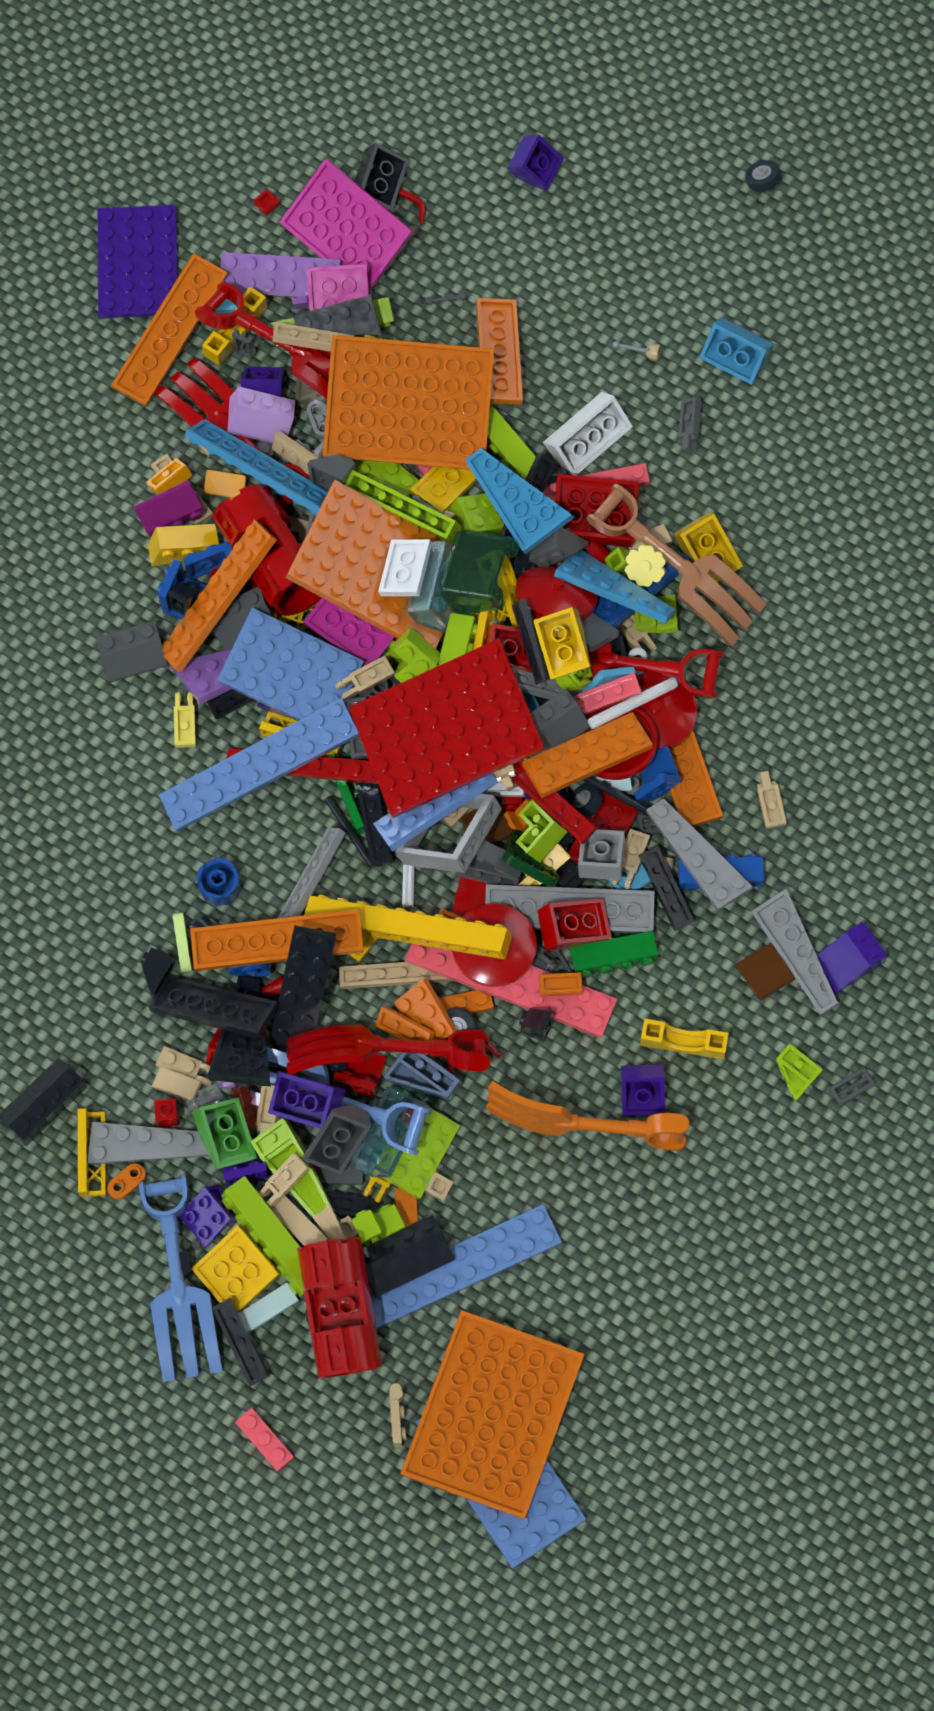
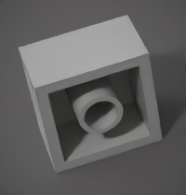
[578,830,625,880]

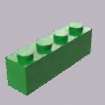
[570,931,658,978]

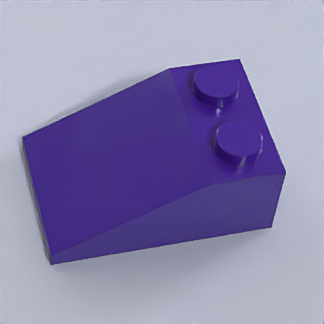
[817,921,887,995]

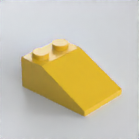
[673,513,743,582]
[533,607,591,680]

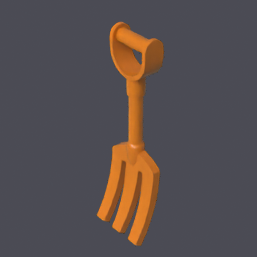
[486,1081,690,1151]

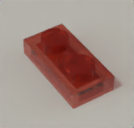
[232,1086,257,1130]

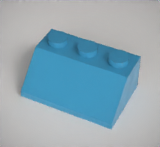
[699,317,774,385]

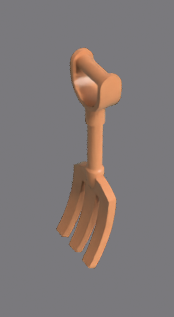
[586,484,766,646]

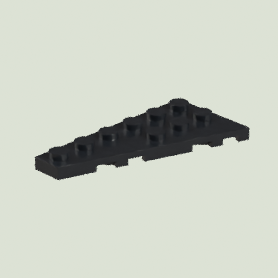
[208,976,271,1087]

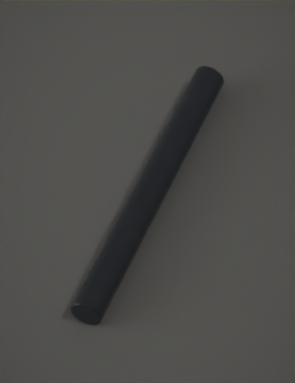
[583,776,649,817]
[324,796,371,867]

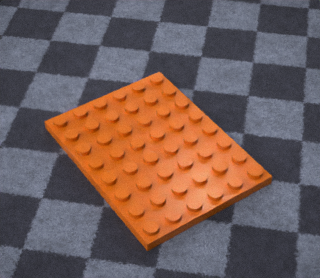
[322,335,494,470]
[285,480,478,649]
[400,1310,584,1520]

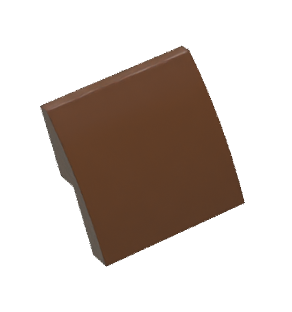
[735,943,795,1001]

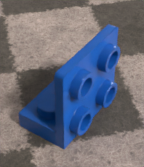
[634,746,681,801]

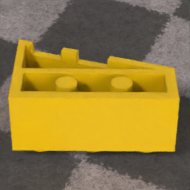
[148,524,219,567]

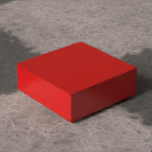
[253,189,281,216]

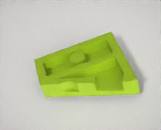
[776,1043,823,1102]

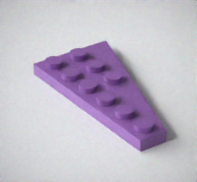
[171,649,232,705]

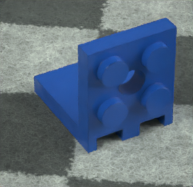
[183,541,248,595]
[157,559,207,620]

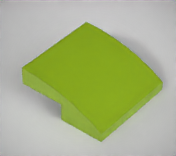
[634,594,679,633]

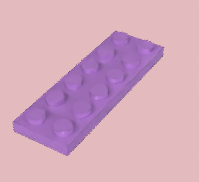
[221,252,341,298]

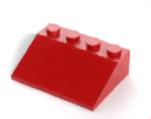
[554,474,639,548]

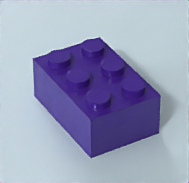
[268,1072,345,1128]

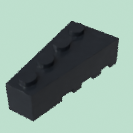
[293,294,382,335]

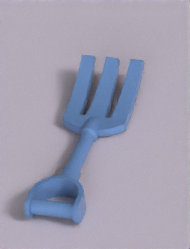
[238,1047,432,1155]
[139,1174,223,1382]

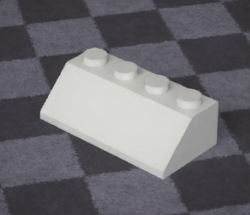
[543,392,633,476]

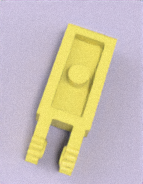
[174,692,196,748]

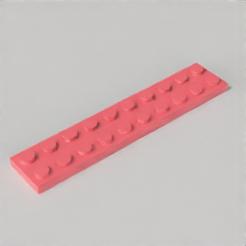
[405,944,617,1039]

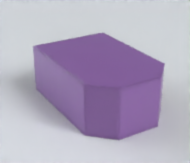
[292,296,309,310]

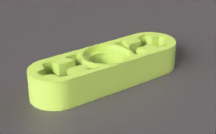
[173,913,192,972]

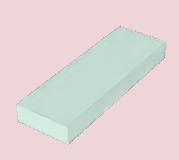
[240,1283,299,1333]

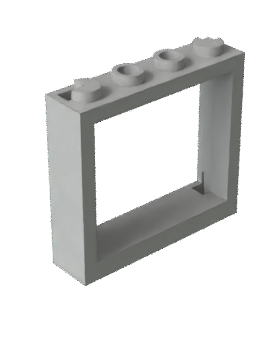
[395,794,502,873]

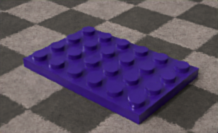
[97,205,178,319]

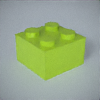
[448,493,505,545]

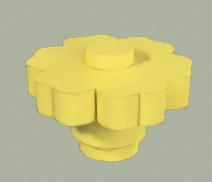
[625,544,667,587]

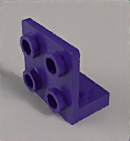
[223,1137,269,1188]
[180,1185,237,1247]

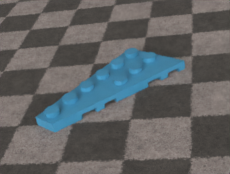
[465,448,575,554]
[554,550,675,624]

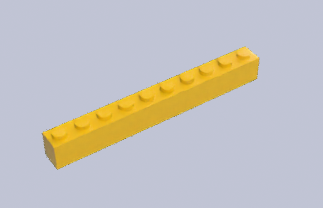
[304,895,512,960]

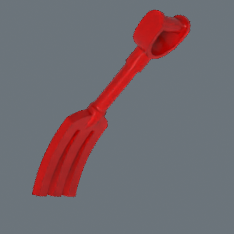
[195,281,331,400]
[154,357,310,513]
[532,618,724,699]
[286,1025,490,1075]

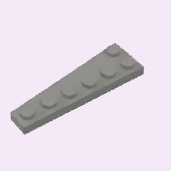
[646,799,752,911]
[751,889,839,1016]
[87,1122,210,1165]

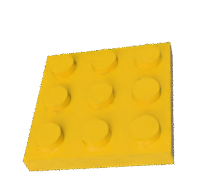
[191,1225,281,1312]

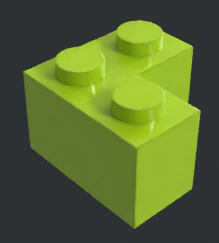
[393,627,441,683]
[516,799,568,863]
[352,1204,407,1246]

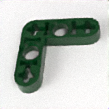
[502,830,560,887]

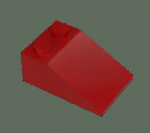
[485,623,546,673]
[537,898,612,951]

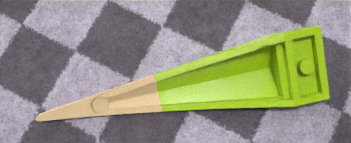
[250,1118,347,1240]

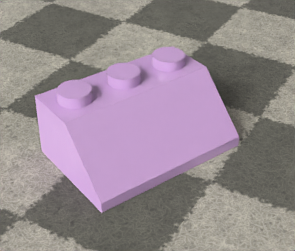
[227,387,295,444]

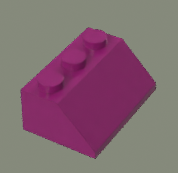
[133,480,207,537]

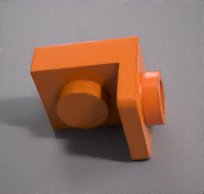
[504,799,532,831]

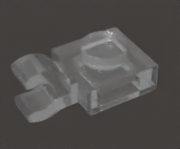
[186,1083,225,1115]

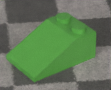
[192,1097,257,1170]

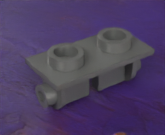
[532,943,561,973]

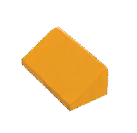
[146,458,192,495]
[204,470,247,498]

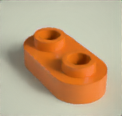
[107,1164,146,1200]

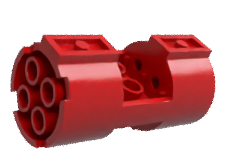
[212,484,322,616]
[297,1237,383,1379]

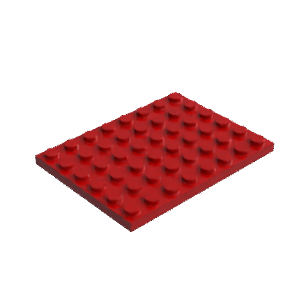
[348,638,545,818]

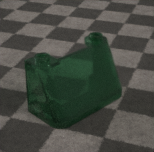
[439,530,519,615]

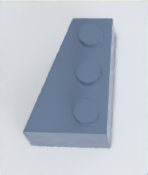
[384,1053,463,1101]

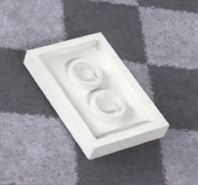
[378,539,432,596]

